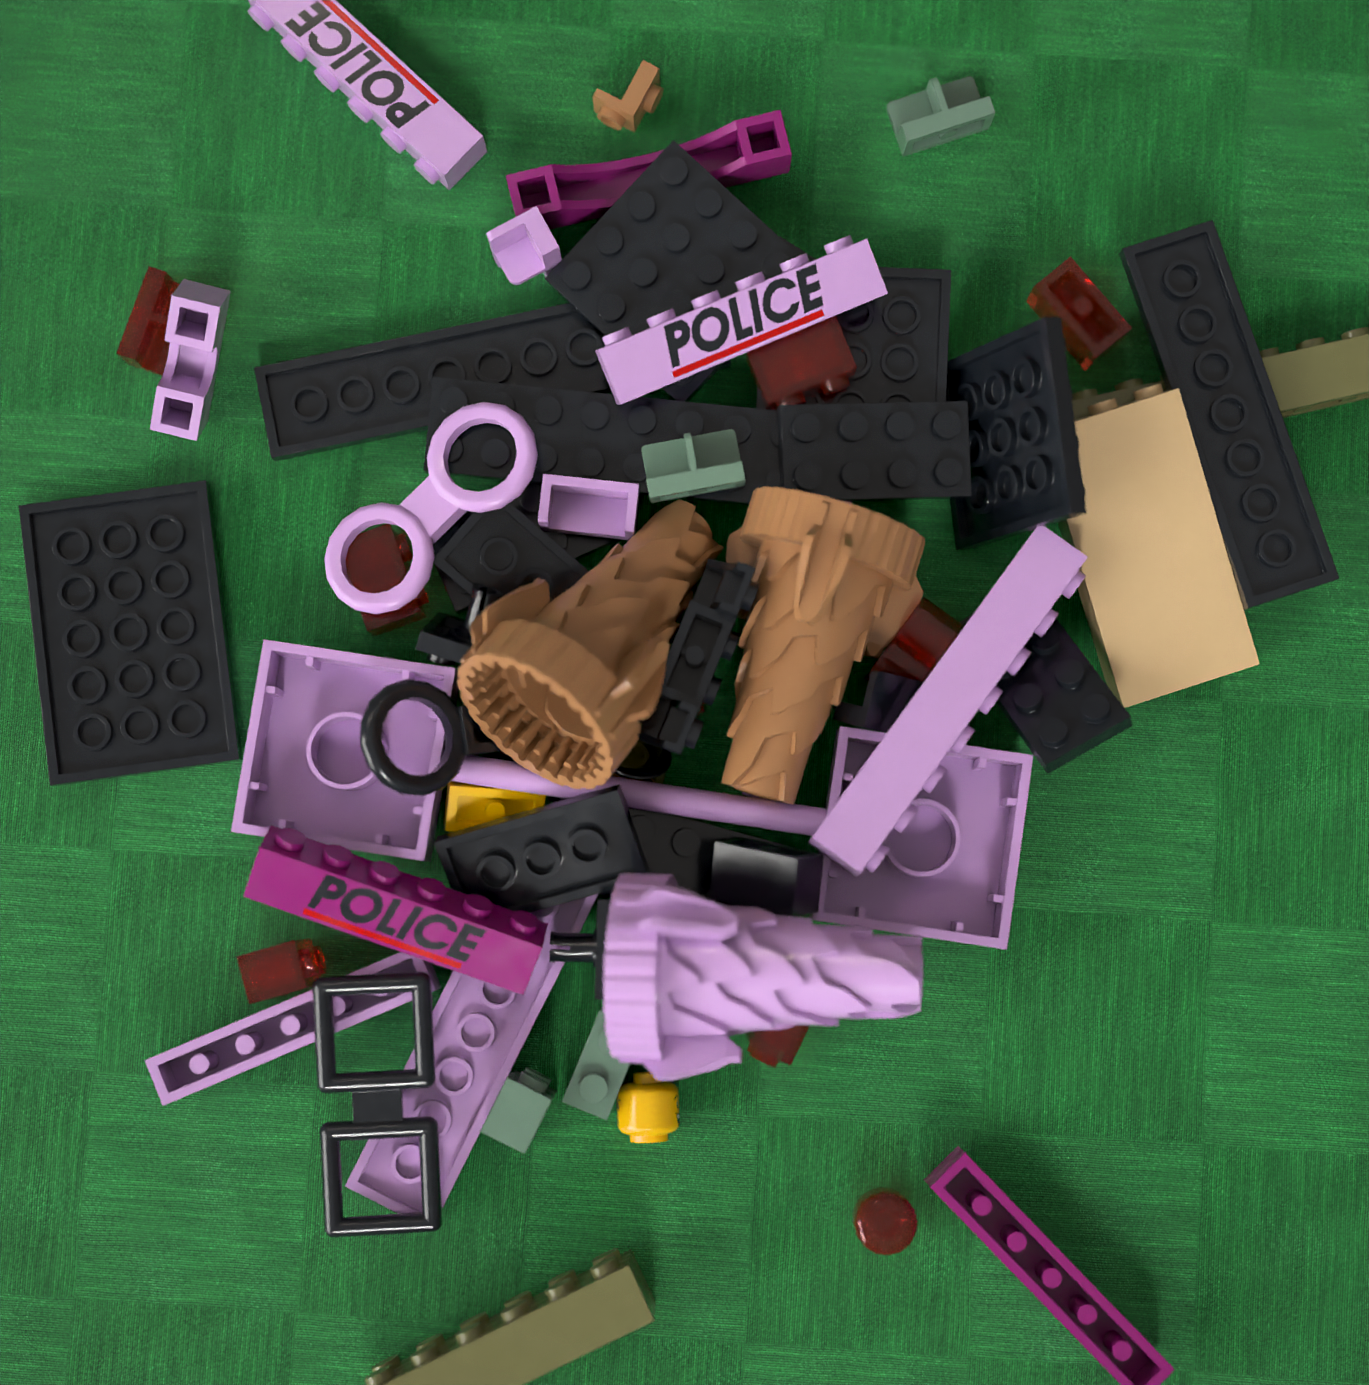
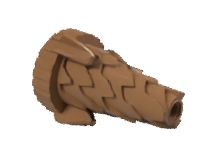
[721,487,926,805]
[457,499,724,789]

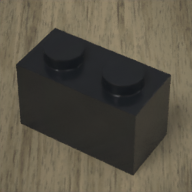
[710,837,824,917]

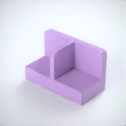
[486,206,562,285]

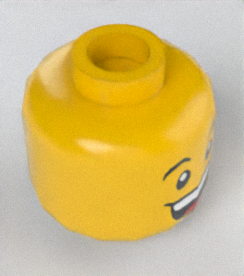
[616,1071,680,1143]

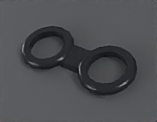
[360,679,514,796]

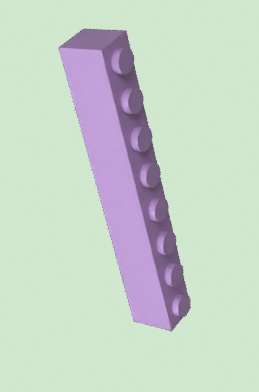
[808,526,1088,877]

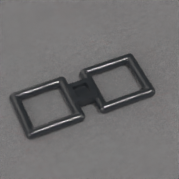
[312,972,442,1238]

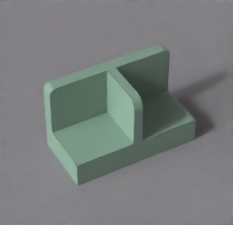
[886,76,996,157]
[641,429,745,503]

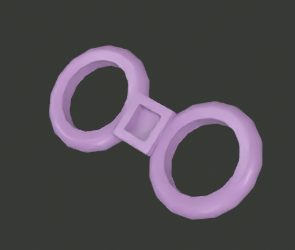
[324,402,538,614]

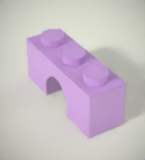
[150,279,231,441]

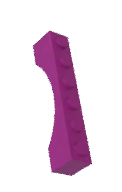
[505,110,792,230]

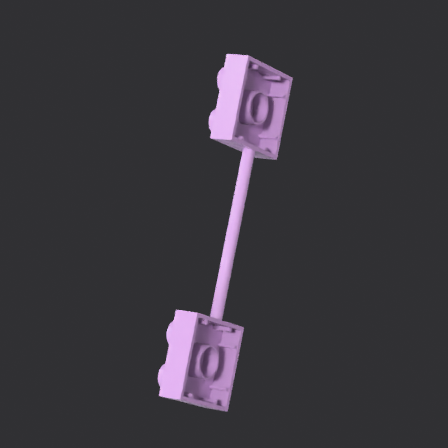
[231,639,1033,950]

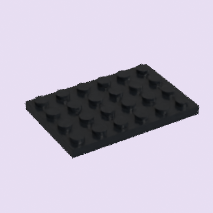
[19,480,243,786]

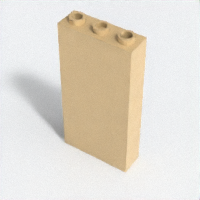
[1058,383,1260,708]

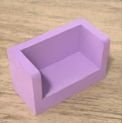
[538,474,640,540]

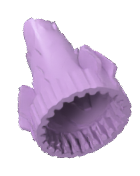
[603,873,923,1081]

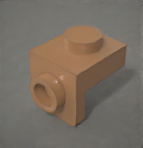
[592,60,664,133]

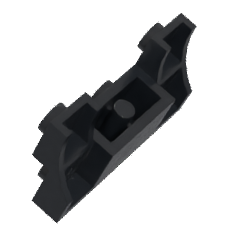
[638,559,760,756]

